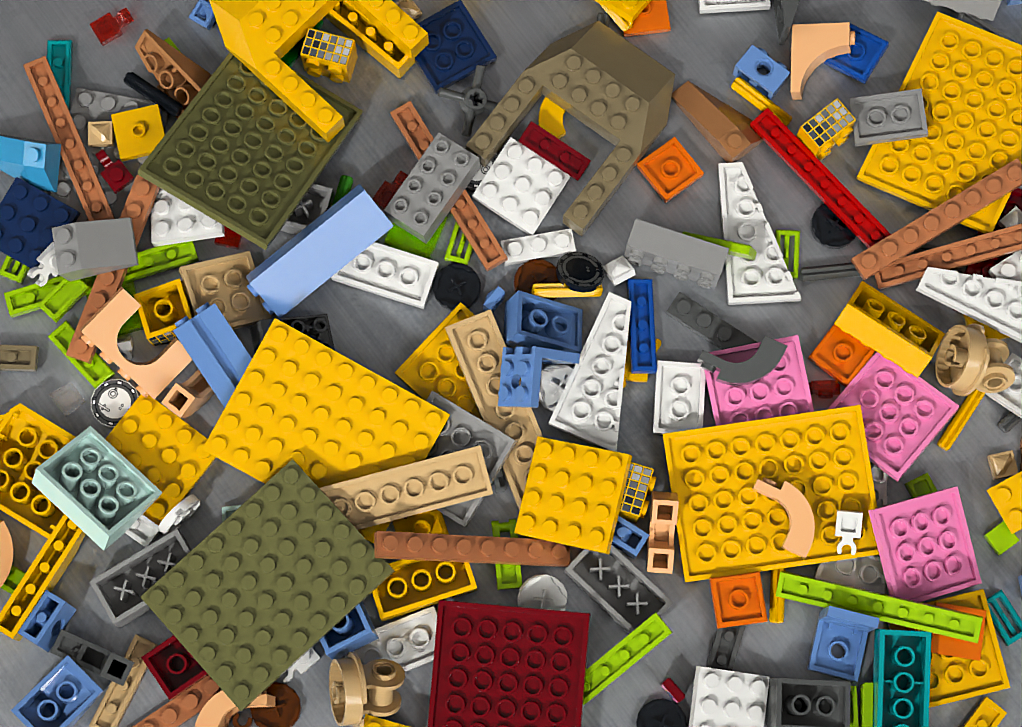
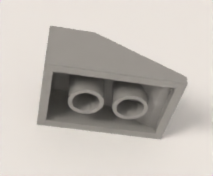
[52,217,139,281]

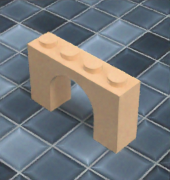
[80,287,192,399]

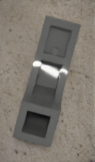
[697,336,787,386]
[50,629,135,686]

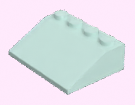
[32,426,162,550]

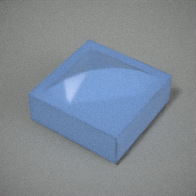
[188,0,216,30]
[483,286,505,313]

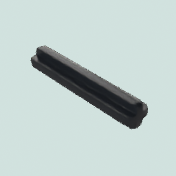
[123,72,183,116]

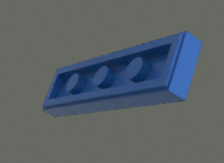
[627,279,657,374]

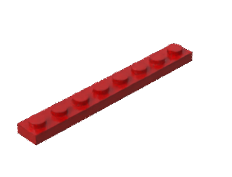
[750,108,891,248]

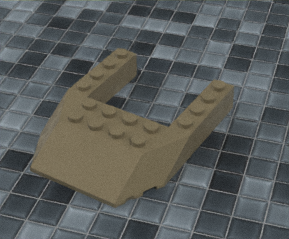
[466,20,675,236]

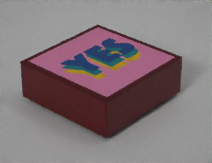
[660,678,685,704]

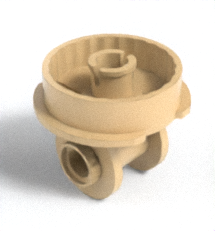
[935,323,1015,396]
[329,652,405,727]

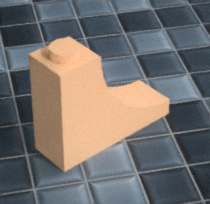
[790,22,855,100]

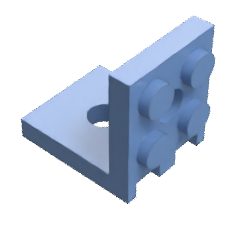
[498,346,580,408]
[807,606,880,682]

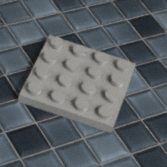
[425,391,517,527]

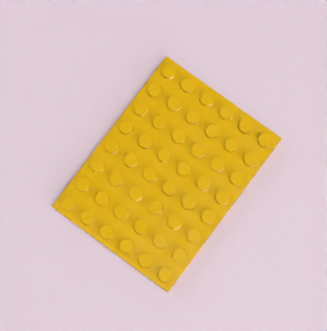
[857,11,1022,234]
[202,318,450,543]
[662,405,879,582]

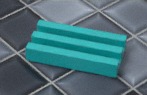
[987,589,1022,646]

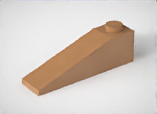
[135,29,212,119]
[671,81,764,163]

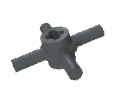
[438,65,498,137]

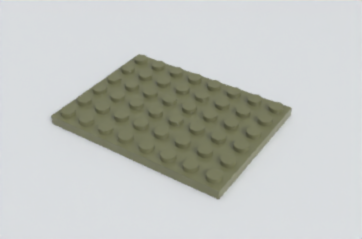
[138,52,363,250]
[140,459,395,711]

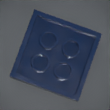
[415,0,497,94]
[0,177,81,269]

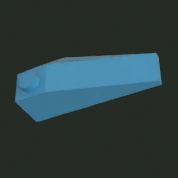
[0,134,61,192]

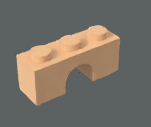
[646,491,679,574]

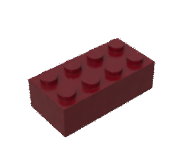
[141,635,208,700]

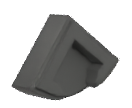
[494,468,506,494]

